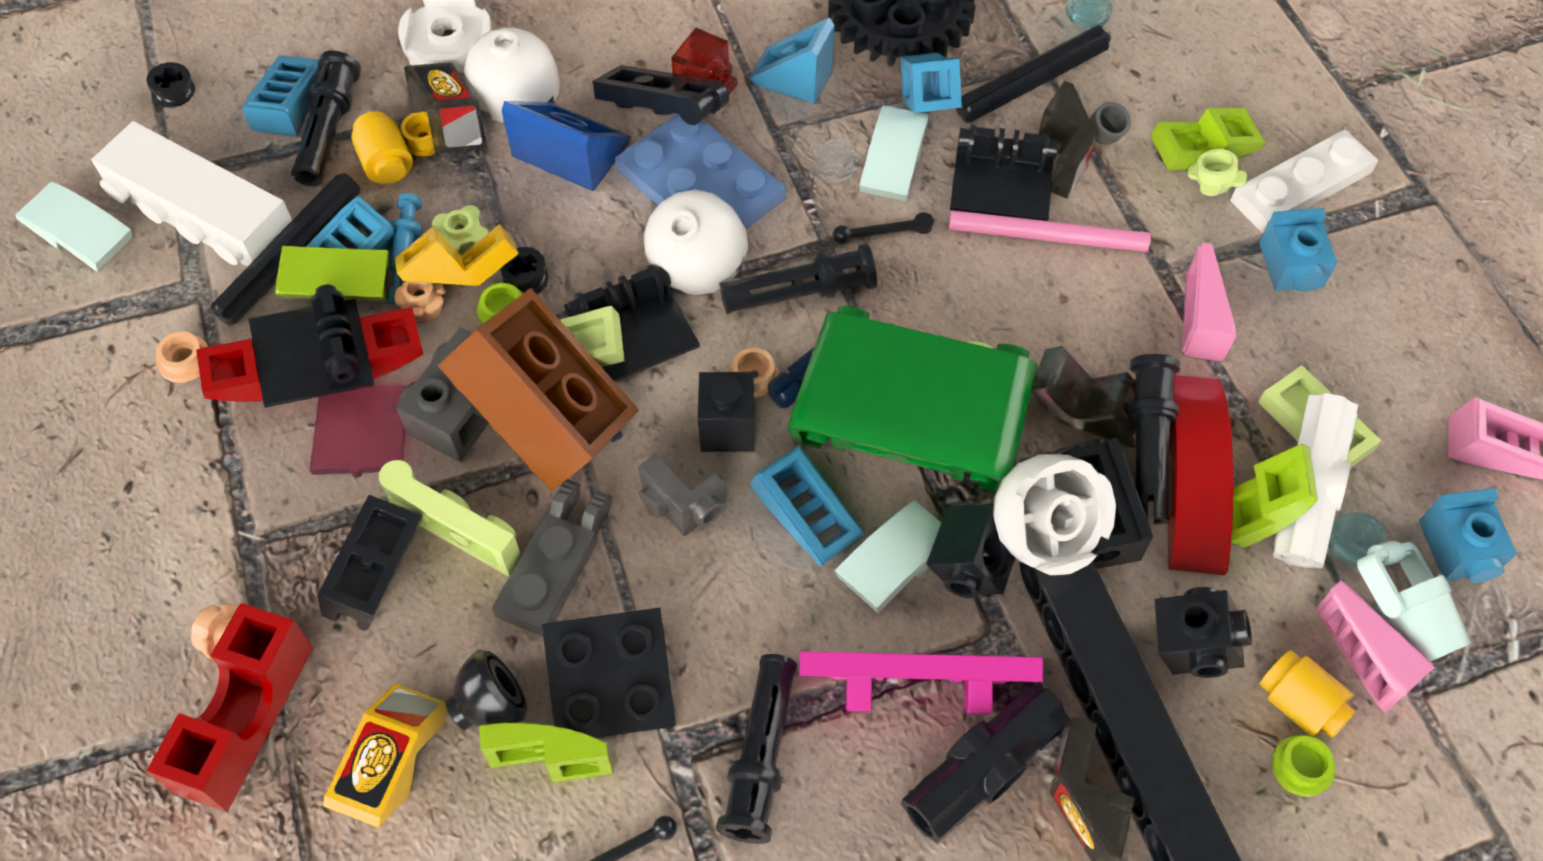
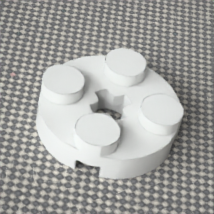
[398,0,493,73]

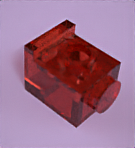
[671,27,738,115]

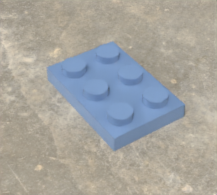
[615,114,786,229]

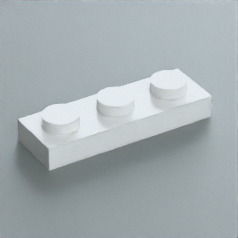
[1230,129,1379,234]

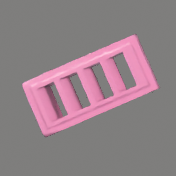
[1181,243,1236,361]
[1448,397,1543,479]
[1315,581,1435,713]

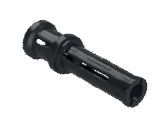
[291,50,361,187]
[719,243,877,314]
[1128,354,1180,525]
[716,654,797,844]

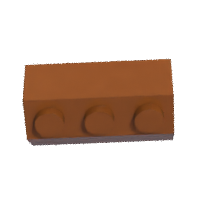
[438,288,639,491]

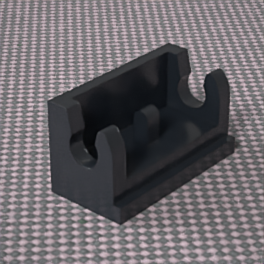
[1062,438,1153,569]
[317,495,423,630]

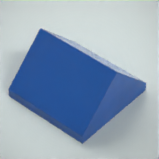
[501,101,631,191]

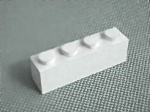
[91,121,292,267]

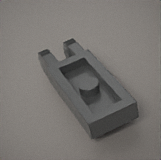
[492,479,612,636]

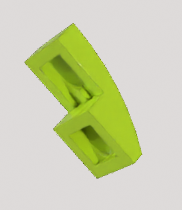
[1150,108,1266,171]
[1231,444,1318,548]
[479,723,613,783]

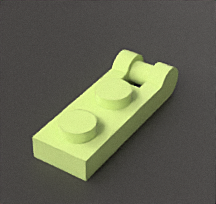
[378,460,521,577]

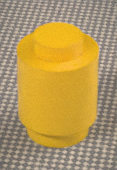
[351,111,413,184]
[1259,650,1356,738]

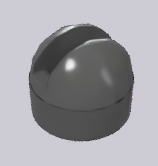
[1089,102,1131,145]

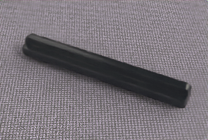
[955,25,1112,123]
[211,173,360,325]

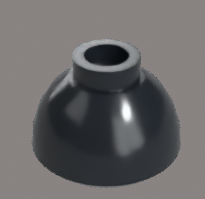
[445,649,527,730]

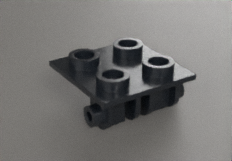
[950,124,1058,221]
[564,264,700,382]
[248,284,375,408]
[542,607,676,738]

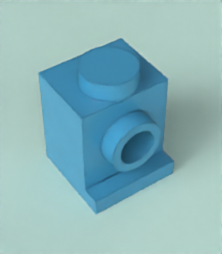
[900,53,962,113]
[1259,208,1337,291]
[1419,488,1517,583]

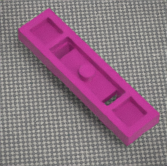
[799,651,1043,715]

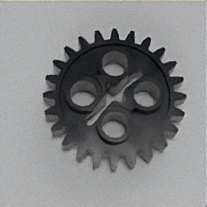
[828,0,976,66]

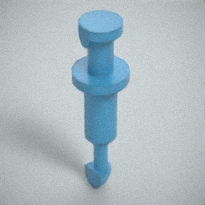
[386,193,423,304]

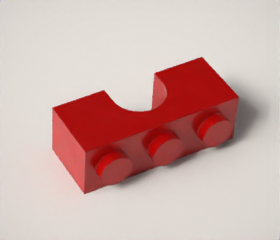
[146,603,314,813]

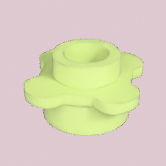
[1188,149,1247,196]
[432,205,488,255]

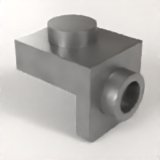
[638,453,726,537]

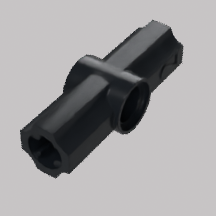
[901,683,1071,845]

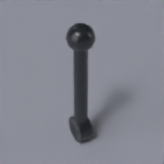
[833,212,934,245]
[589,815,677,861]

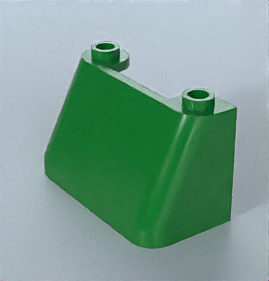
[787,305,1038,494]

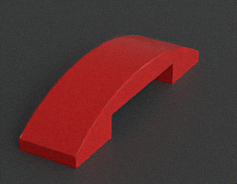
[196,307,423,402]
[1167,375,1234,575]

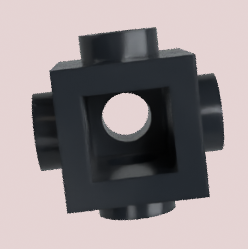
[1155,587,1252,678]

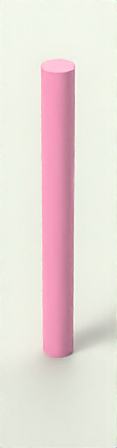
[948,210,1151,252]

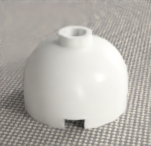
[464,28,560,122]
[643,189,748,296]
[993,454,1116,575]

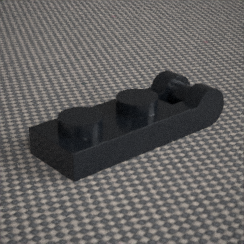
[592,65,729,125]

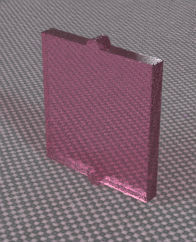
[309,385,407,478]

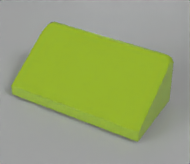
[275,246,389,302]

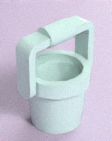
[1357,541,1472,662]

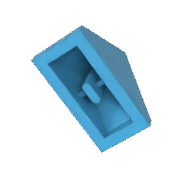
[748,18,835,104]

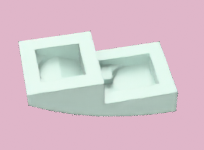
[859,105,929,202]
[16,181,133,272]
[835,500,941,614]

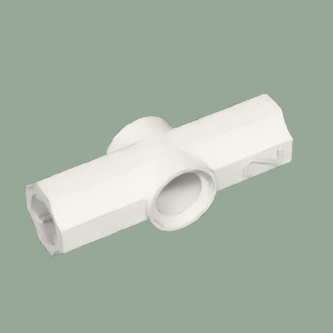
[1273,393,1358,568]

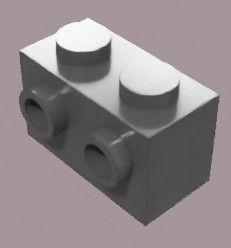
[396,327,489,462]

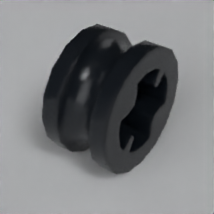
[146,62,195,108]
[500,247,549,295]

